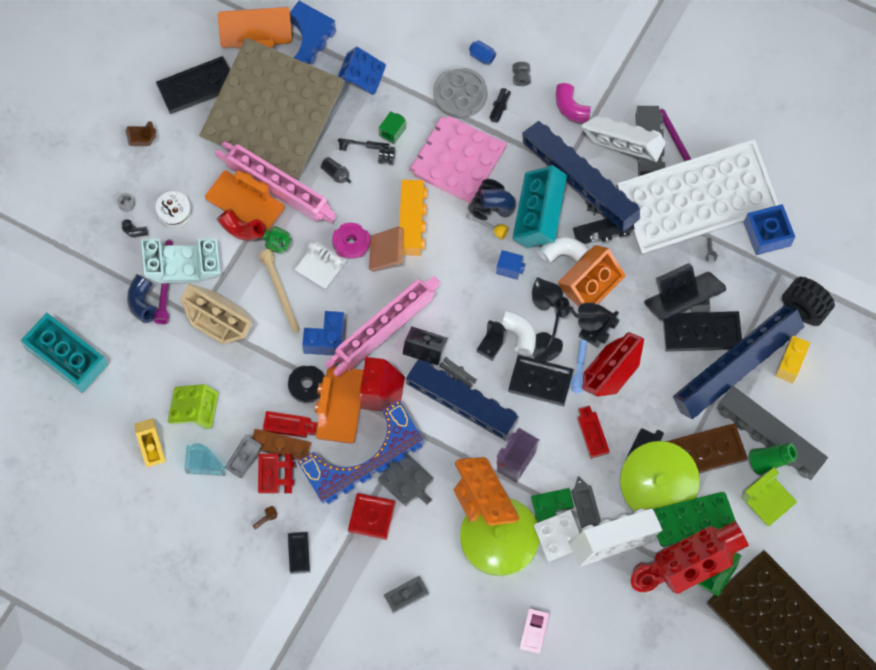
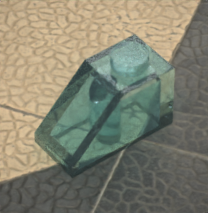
[184,443,226,476]

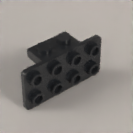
[644,263,726,320]

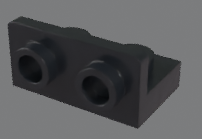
[578,310,620,348]
[402,326,448,365]

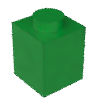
[379,111,406,144]

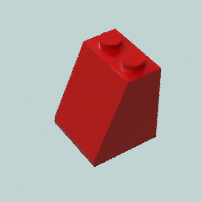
[359,357,405,412]

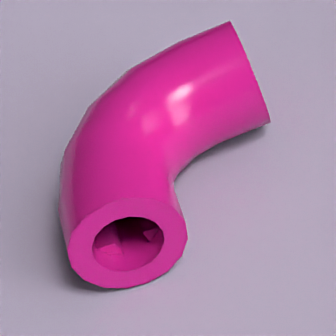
[555,83,591,124]

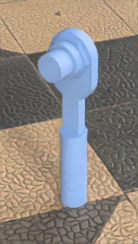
[571,340,587,393]

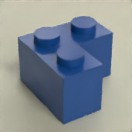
[302,311,345,356]

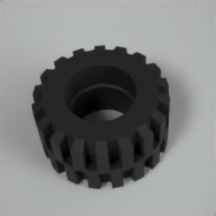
[782,276,835,326]

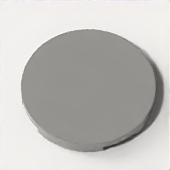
[433,68,488,118]

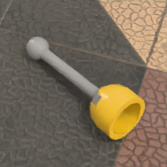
[466,213,509,240]

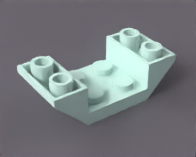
[141,239,220,283]

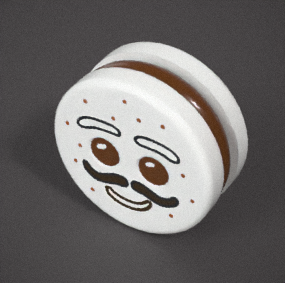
[155,191,191,228]

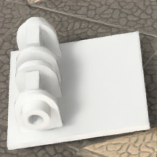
[295,242,347,290]
[534,510,580,562]

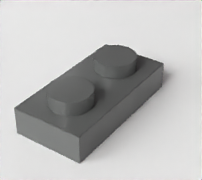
[384,576,429,614]

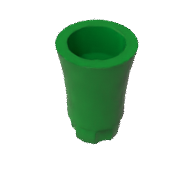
[750,443,798,475]

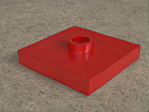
[348,493,395,540]

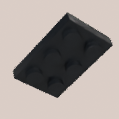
[508,355,574,406]

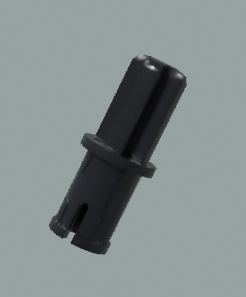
[489,88,511,123]

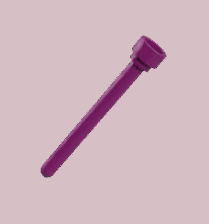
[659,109,691,162]
[153,239,173,325]

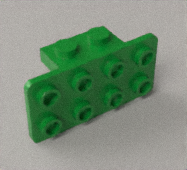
[653,492,736,547]

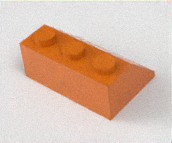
[557,245,626,306]

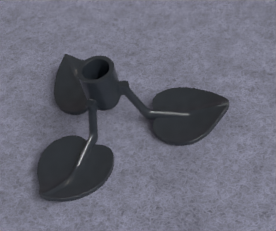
[532,277,612,362]

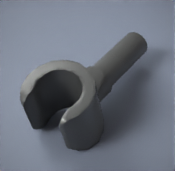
[705,238,718,262]

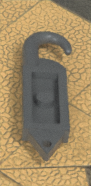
[571,476,601,529]

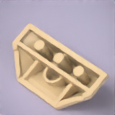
[180,283,253,344]

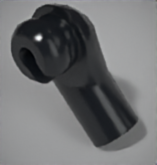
[121,219,148,238]

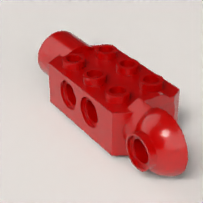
[630,521,749,594]

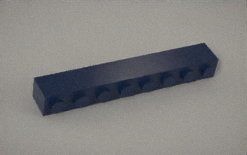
[522,121,640,232]
[673,305,805,419]

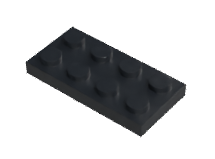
[156,56,230,114]
[663,311,742,352]

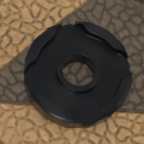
[288,365,325,403]

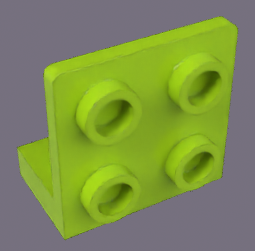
[167,384,219,429]
[741,467,797,527]

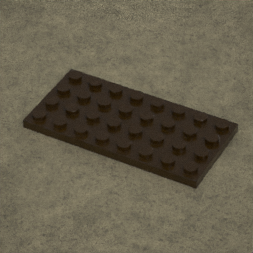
[707,550,876,670]

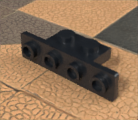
[573,218,635,244]

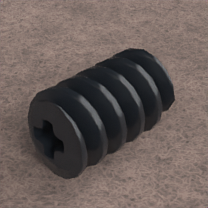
[468,179,505,220]

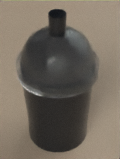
[320,157,351,184]

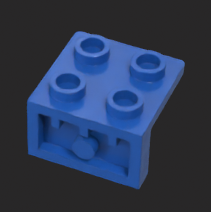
[337,47,386,95]

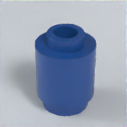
[469,40,497,65]

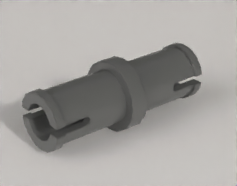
[439,357,477,389]

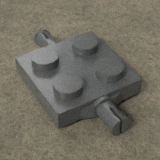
[378,453,434,507]

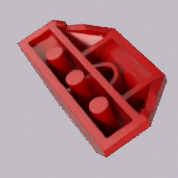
[582,332,644,397]

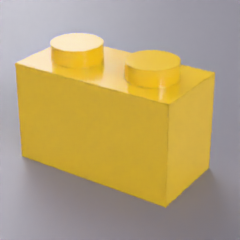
[775,336,811,383]

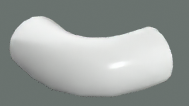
[537,236,590,264]
[502,310,536,357]

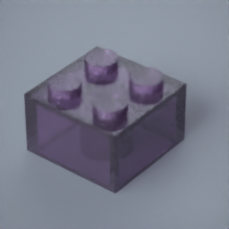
[496,428,539,483]

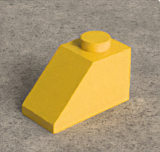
[134,418,165,467]

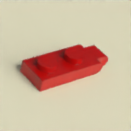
[577,405,610,459]
[262,411,317,438]

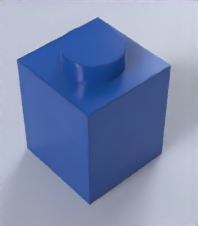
[496,250,526,280]

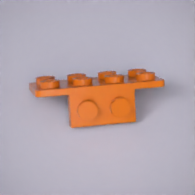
[218,7,292,49]
[205,170,285,232]
[315,366,363,444]
[453,457,519,526]

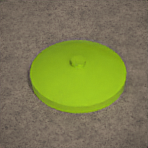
[620,441,700,512]
[460,498,540,576]

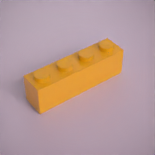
[399,179,427,256]

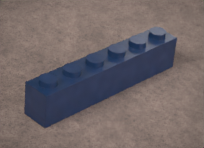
[406,359,519,441]

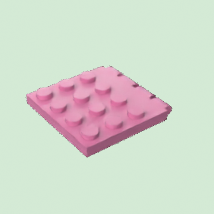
[409,116,507,203]

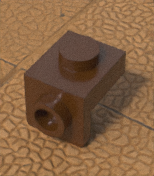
[126,121,156,146]

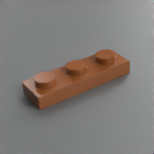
[252,429,312,461]

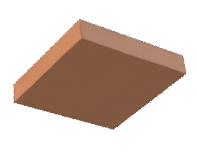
[369,226,403,272]

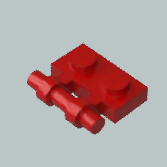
[258,453,295,494]

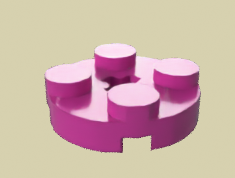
[332,223,370,258]

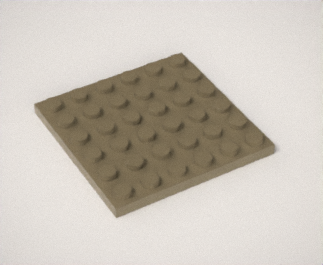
[199,38,345,180]

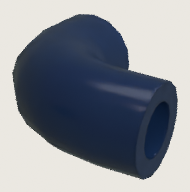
[481,189,516,217]
[127,274,156,323]

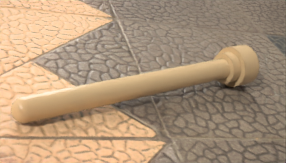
[258,249,299,333]

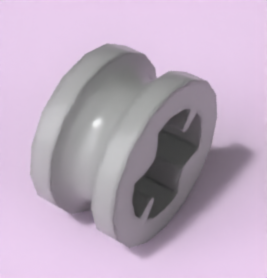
[117,193,135,212]

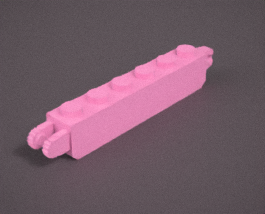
[215,141,336,224]
[325,276,439,377]

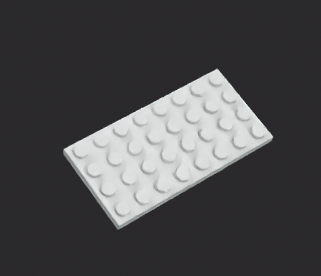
[616,139,779,255]

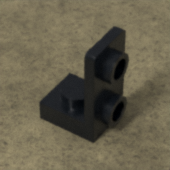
[476,320,506,361]

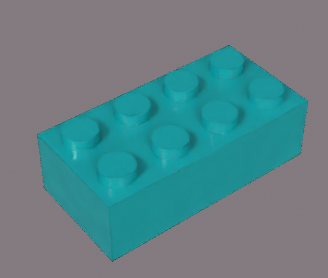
[512,165,567,248]
[20,312,108,393]

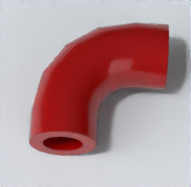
[216,208,266,241]

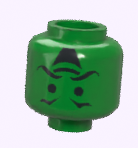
[263,226,292,254]

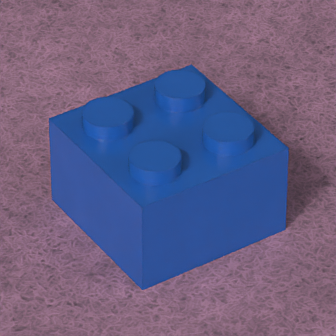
[744,204,795,255]

